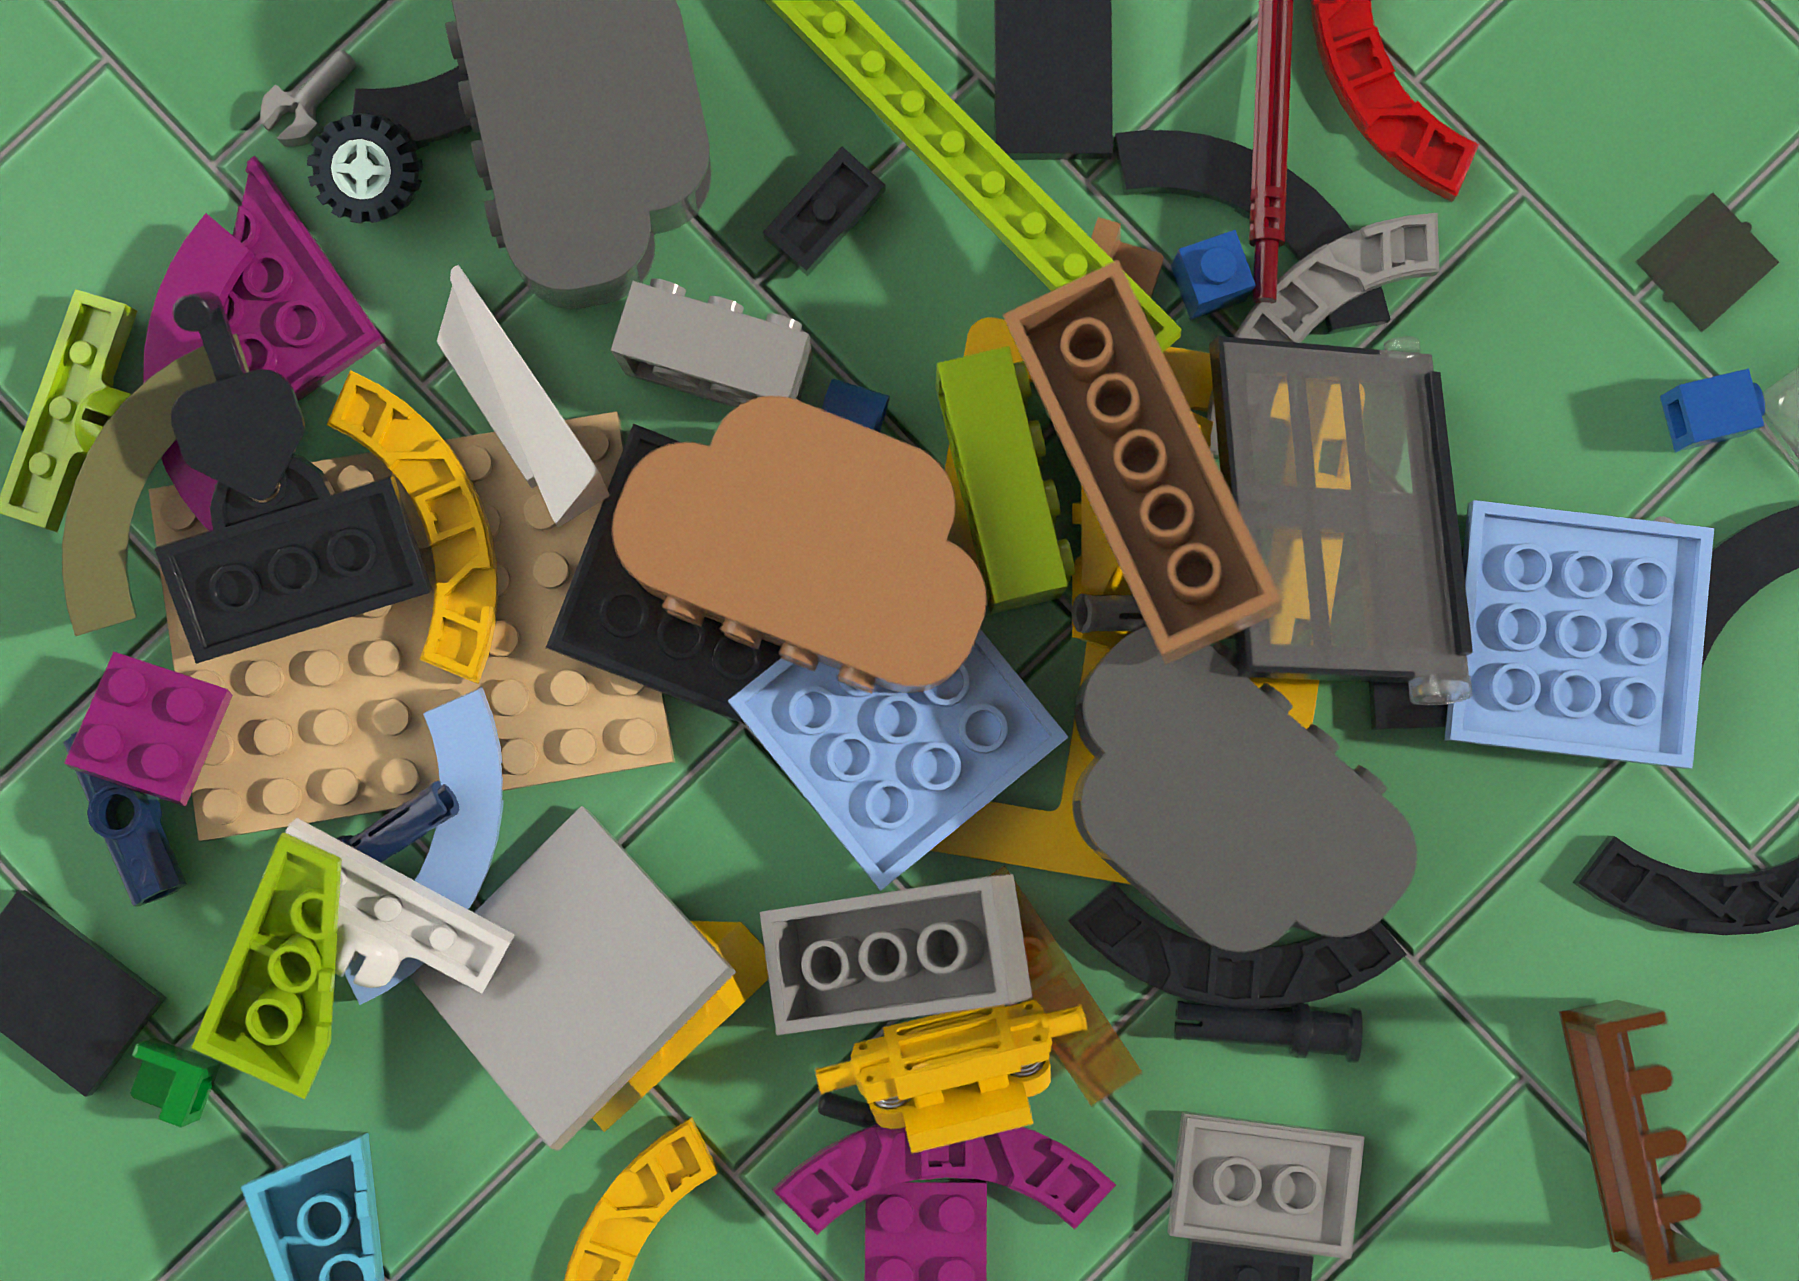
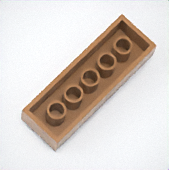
[1003,260,1282,665]

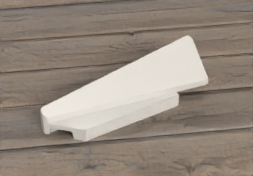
[437,265,610,528]

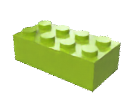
[935,346,1075,615]

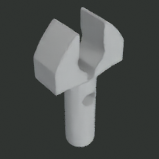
[260,50,356,146]

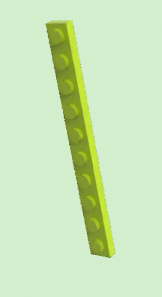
[764,0,1182,352]

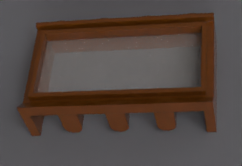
[1559,1000,1722,1281]

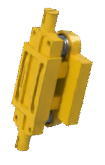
[815,1000,1087,1153]

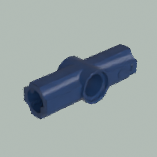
[63,731,187,907]

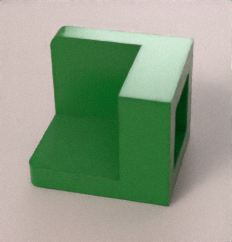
[130,1038,221,1128]

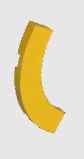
[326,370,498,684]
[564,1117,719,1281]

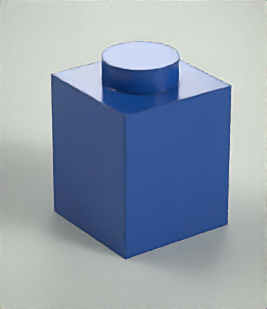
[1171,230,1256,320]
[1660,368,1765,452]

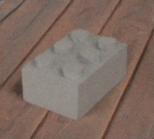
[611,278,813,408]

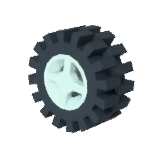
[307,113,423,224]

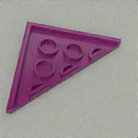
[223,156,386,401]

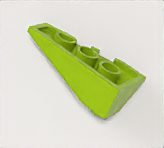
[191,832,342,1099]

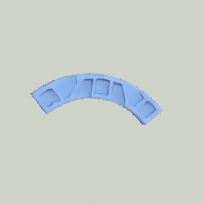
[345,687,503,1005]

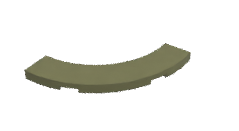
[62,333,250,636]

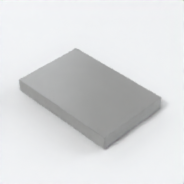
[1167,1111,1365,1259]

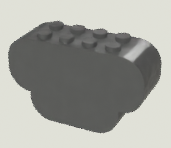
[445,0,711,309]
[1072,627,1417,952]

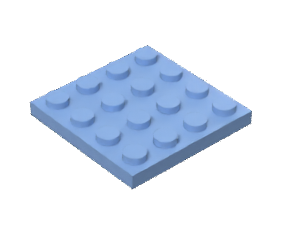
[1445,500,1714,769]
[728,628,1068,891]

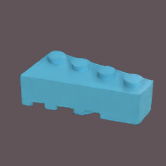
[241,1133,385,1281]

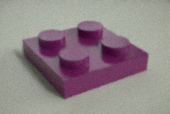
[64,651,233,807]
[865,1179,987,1281]

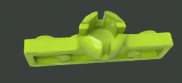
[0,289,138,533]

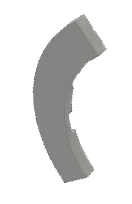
[1206,213,1439,458]

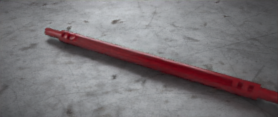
[1249,0,1293,304]

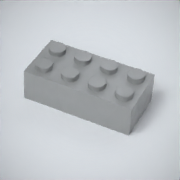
[759,874,1032,1035]

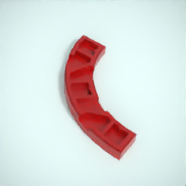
[1311,0,1479,202]

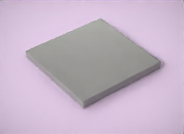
[410,806,736,1151]

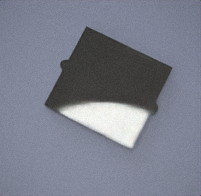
[1635,192,1779,332]

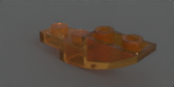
[987,865,1143,1108]

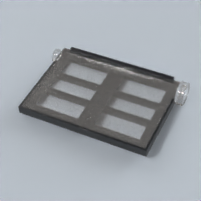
[1209,336,1473,705]

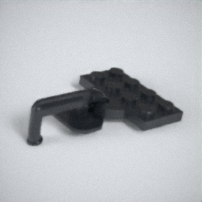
[154,291,432,664]

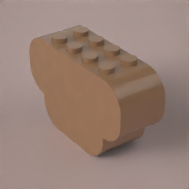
[612,396,986,694]

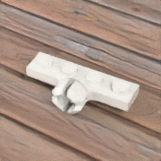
[262,818,515,993]

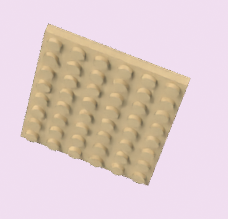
[148,411,675,841]

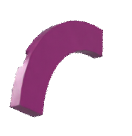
[143,213,255,530]
[772,1124,1116,1235]

